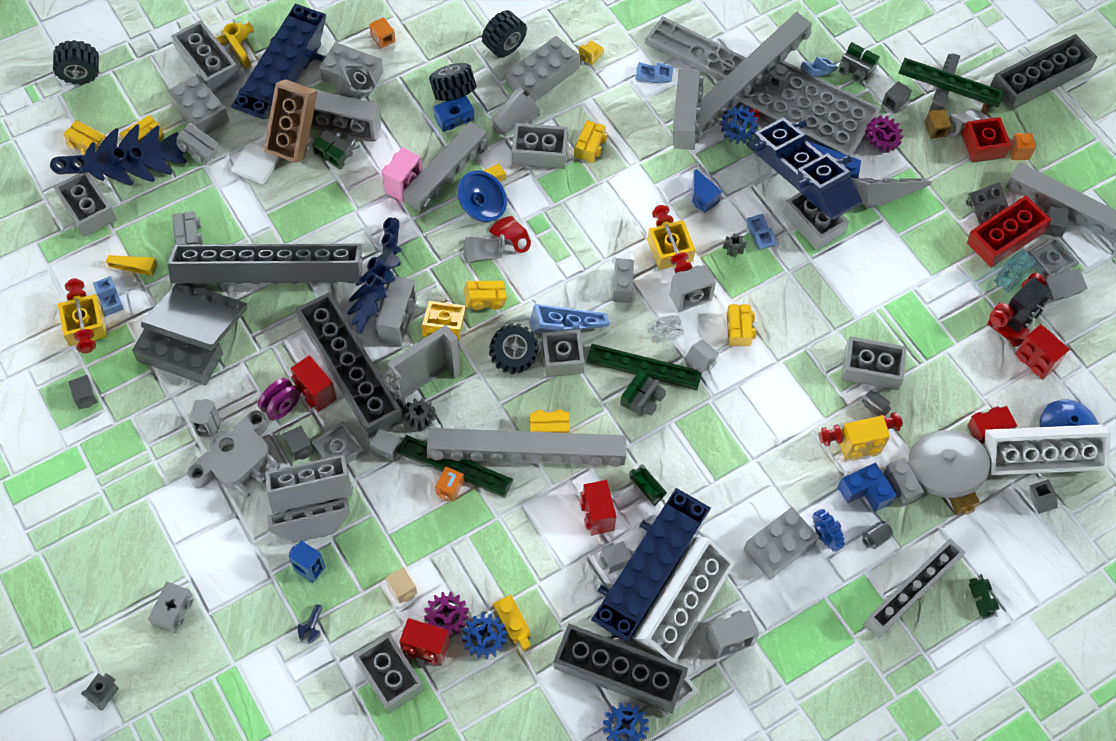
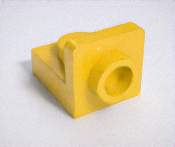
[578,40,604,65]

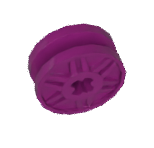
[258,378,301,421]

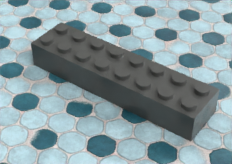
[296,292,403,438]

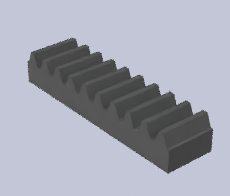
[929,53,961,112]

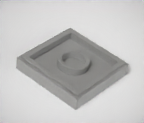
[1026,236,1079,276]
[310,421,365,464]

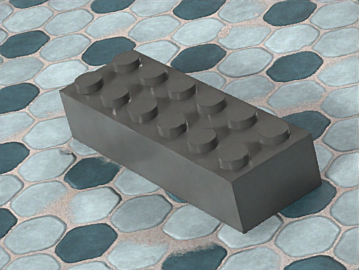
[990,34,1098,111]
[553,623,688,714]

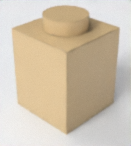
[386,567,417,604]

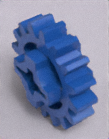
[720,105,759,144]
[812,509,845,552]
[462,613,507,660]
[603,702,649,741]

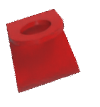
[489,216,531,253]
[987,303,1030,347]

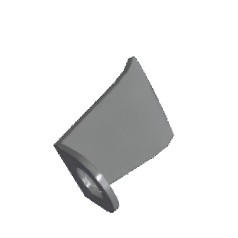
[948,109,988,137]
[463,234,505,264]

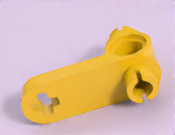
[215,22,254,70]

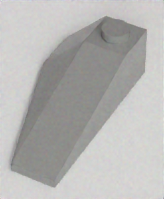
[851,178,932,208]

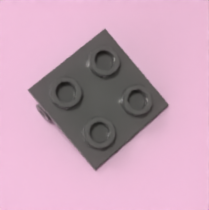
[966,182,1008,225]

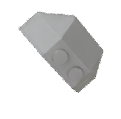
[267,498,350,543]

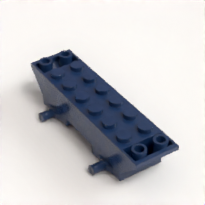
[231,3,326,120]
[746,117,862,220]
[591,488,711,642]

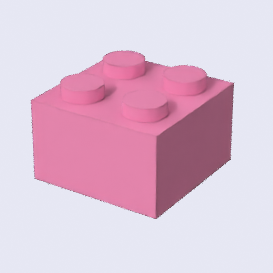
[382,147,422,202]

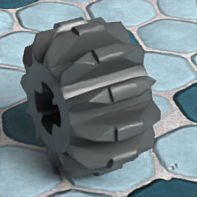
[403,397,436,431]

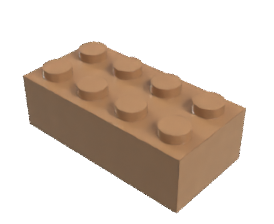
[263,79,318,163]

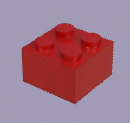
[962,117,1011,162]
[1015,324,1070,380]
[290,355,337,412]
[579,479,617,536]
[399,618,450,666]

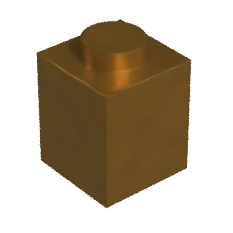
[925,109,951,139]
[948,492,980,515]

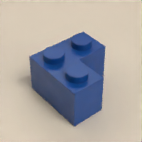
[837,462,897,512]

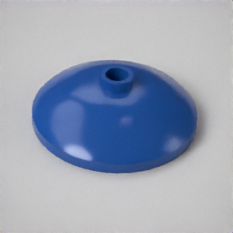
[457,170,507,222]
[1040,399,1098,427]

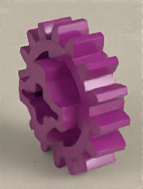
[865,115,904,153]
[424,592,469,637]

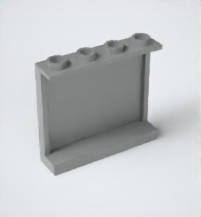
[387,325,461,410]

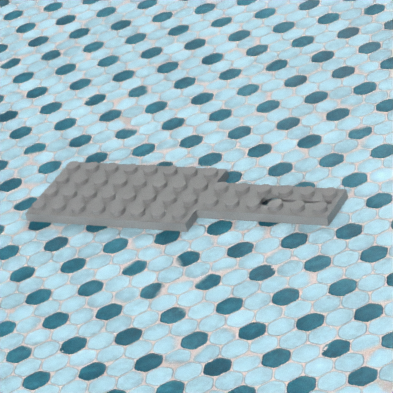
[645,16,882,157]

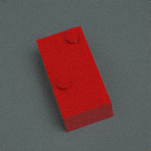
[967,195,1051,268]

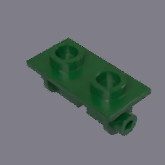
[628,464,667,506]
[969,574,1000,619]

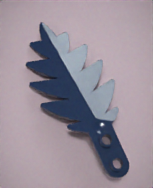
[50,124,188,185]
[347,217,402,334]

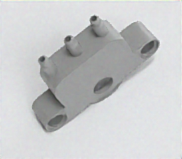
[187,410,280,497]

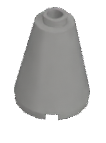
[335,63,376,100]
[492,87,541,135]

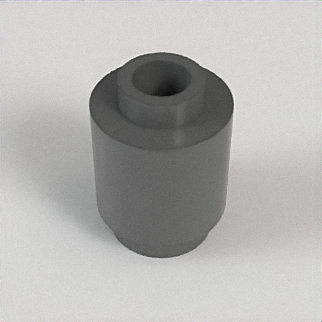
[862,389,892,416]
[862,521,893,549]

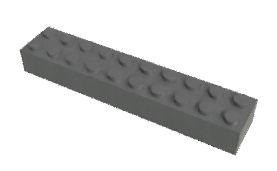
[167,244,363,284]

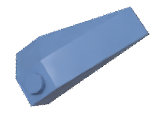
[529,304,610,335]

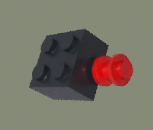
[989,273,1052,333]

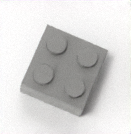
[669,264,716,313]
[542,329,585,377]
[706,610,759,659]

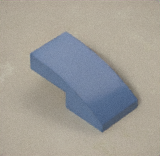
[800,57,838,76]
[635,62,673,83]
[745,214,777,250]
[93,276,124,316]

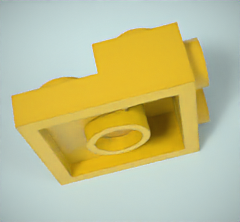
[422,301,466,341]

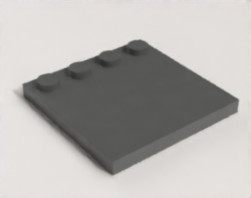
[141,283,247,351]

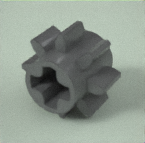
[723,233,747,257]

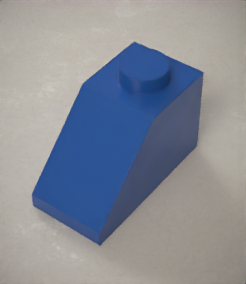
[692,169,722,213]

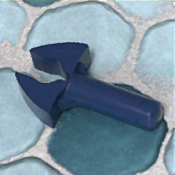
[298,604,322,644]

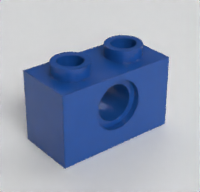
[433,96,475,132]
[288,540,326,583]

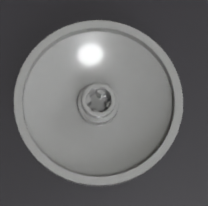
[908,430,990,498]

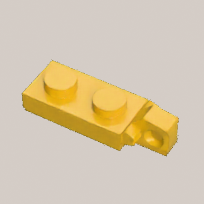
[493,595,531,652]

